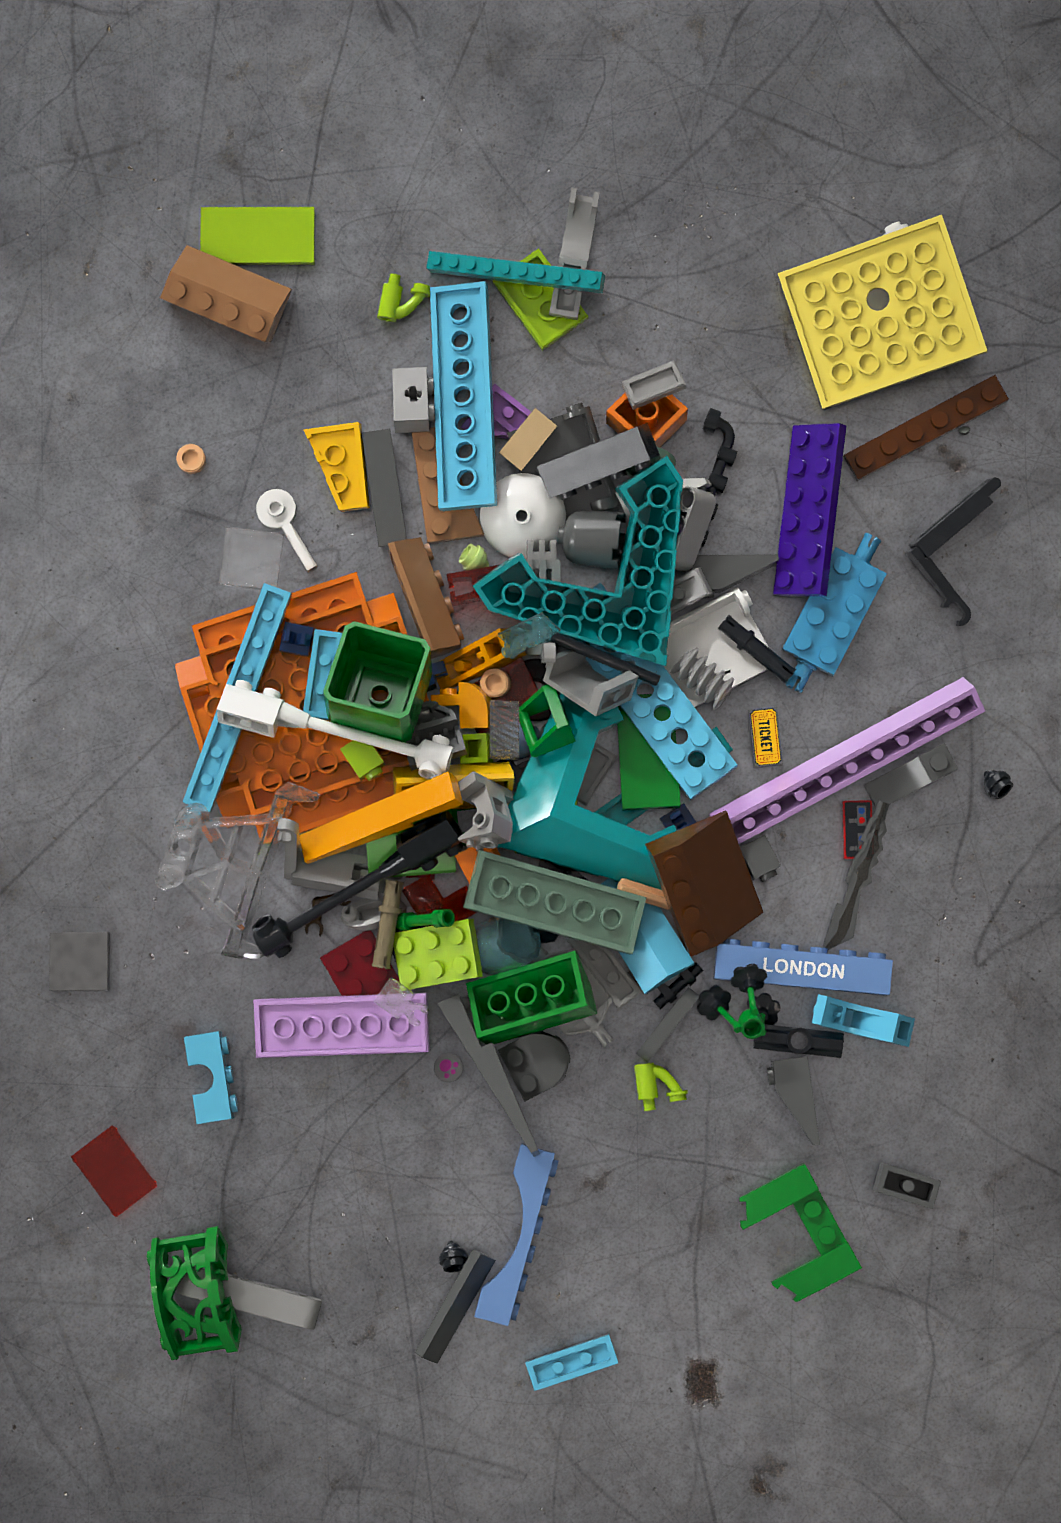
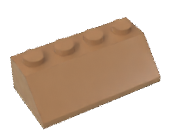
[160,245,292,342]
[388,537,464,659]

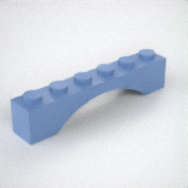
[474,1144,559,1326]

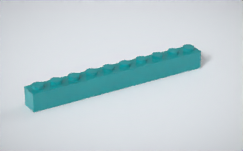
[426,251,606,294]

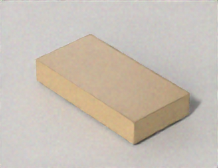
[499,408,557,471]

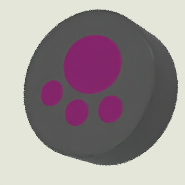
[434,1053,463,1082]

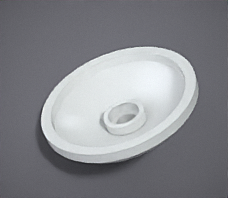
[480,473,566,559]

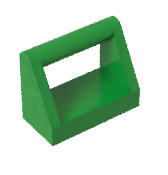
[516,684,576,757]

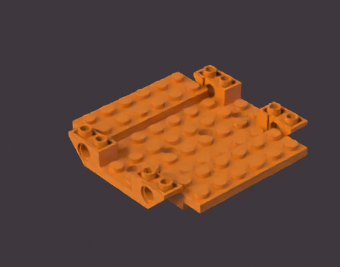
[175,572,429,846]

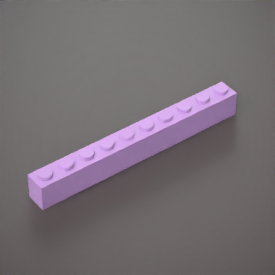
[709,677,985,844]

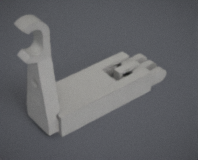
[523,540,561,663]
[277,818,403,900]

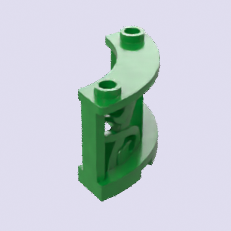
[147,1226,242,1360]

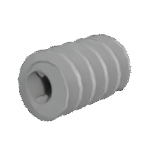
[670,648,734,710]

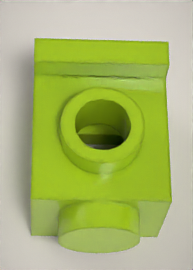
[460,733,496,764]

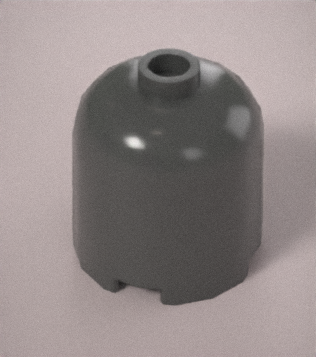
[558,510,626,570]

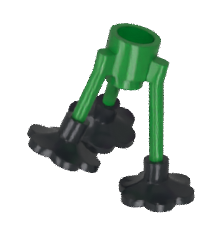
[697,964,781,1039]

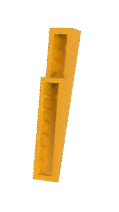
[299,772,463,864]

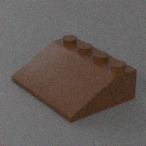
[645,810,764,957]

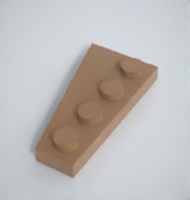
[412,427,484,544]

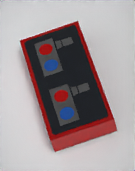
[842,800,873,859]

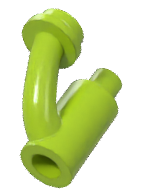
[377,273,430,322]
[634,1063,688,1111]

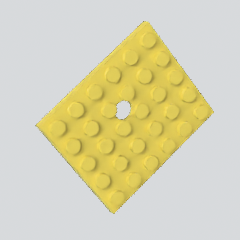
[778,215,988,410]

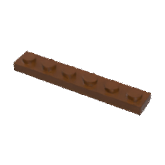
[843,375,1009,481]

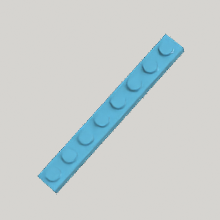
[183,583,292,813]

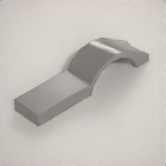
[549,188,600,320]

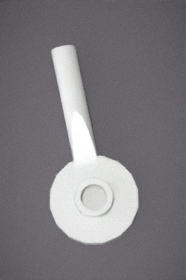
[256,489,317,572]

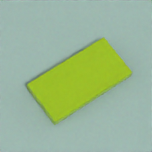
[200,207,315,265]

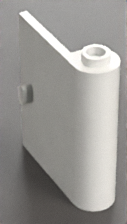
[664,587,768,708]

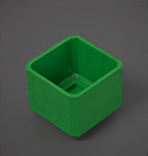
[323,621,433,742]

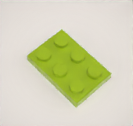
[393,918,483,991]

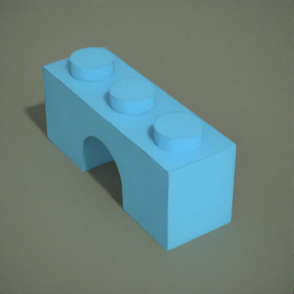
[184,1031,238,1124]

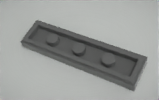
[415,1249,496,1364]

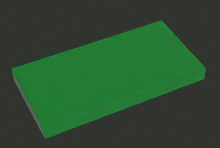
[617,694,681,811]

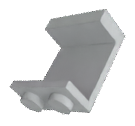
[543,642,639,716]

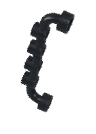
[701,408,738,547]

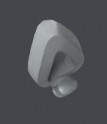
[341,897,407,931]

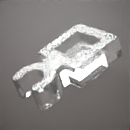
[374,977,429,1026]

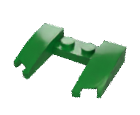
[739,1163,862,1302]

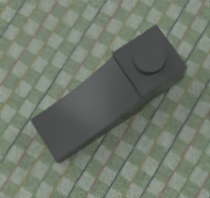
[864,743,958,809]

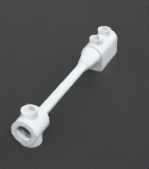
[217,680,454,780]

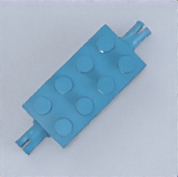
[782,533,887,693]

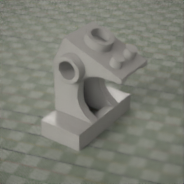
[458,771,514,852]

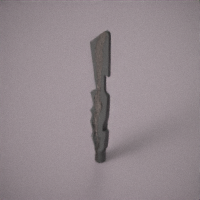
[823,800,890,950]

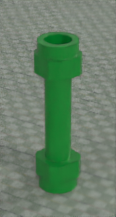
[396,909,455,931]

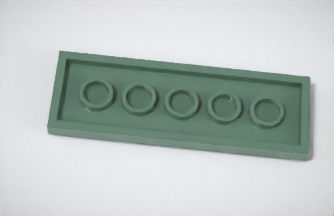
[463,850,647,955]

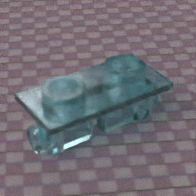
[498,612,561,659]

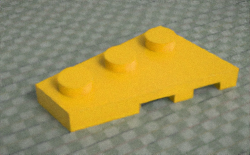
[303,422,370,512]

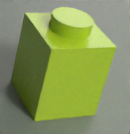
[340,740,385,781]

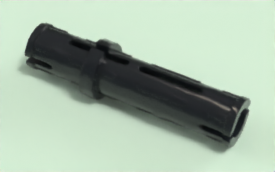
[718,615,797,684]

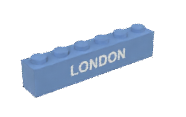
[713,939,893,996]

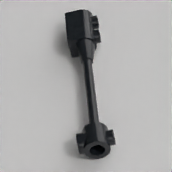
[252,810,463,958]

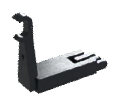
[905,477,1001,626]

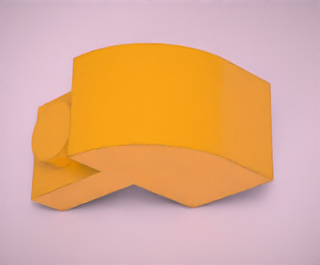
[431,682,495,729]

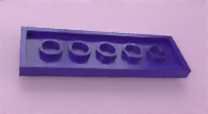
[773,423,846,596]

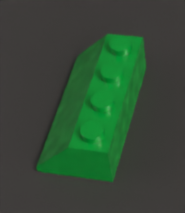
[466,951,597,1045]

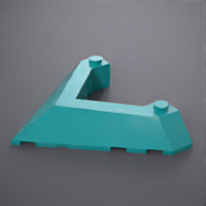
[473,455,683,666]
[496,693,677,890]

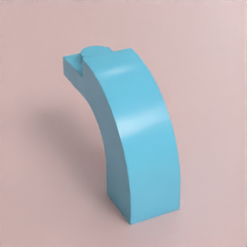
[812,994,915,1047]

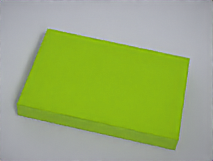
[492,248,589,351]

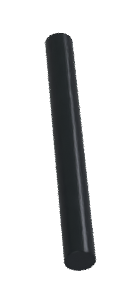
[550,631,660,686]

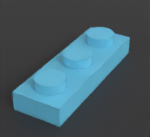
[303,629,342,720]
[525,1334,618,1391]

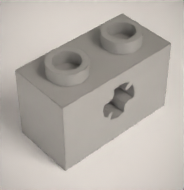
[392,367,435,433]

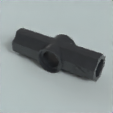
[753,1024,844,1058]

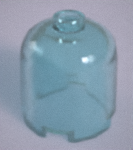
[475,916,541,975]

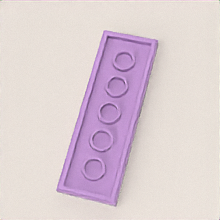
[253,993,430,1058]

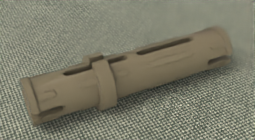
[371,879,404,969]

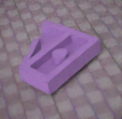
[461,383,531,440]

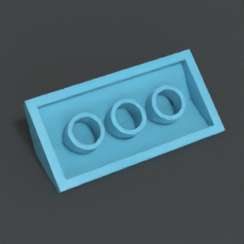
[601,878,695,994]

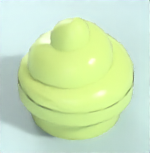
[459,544,489,573]

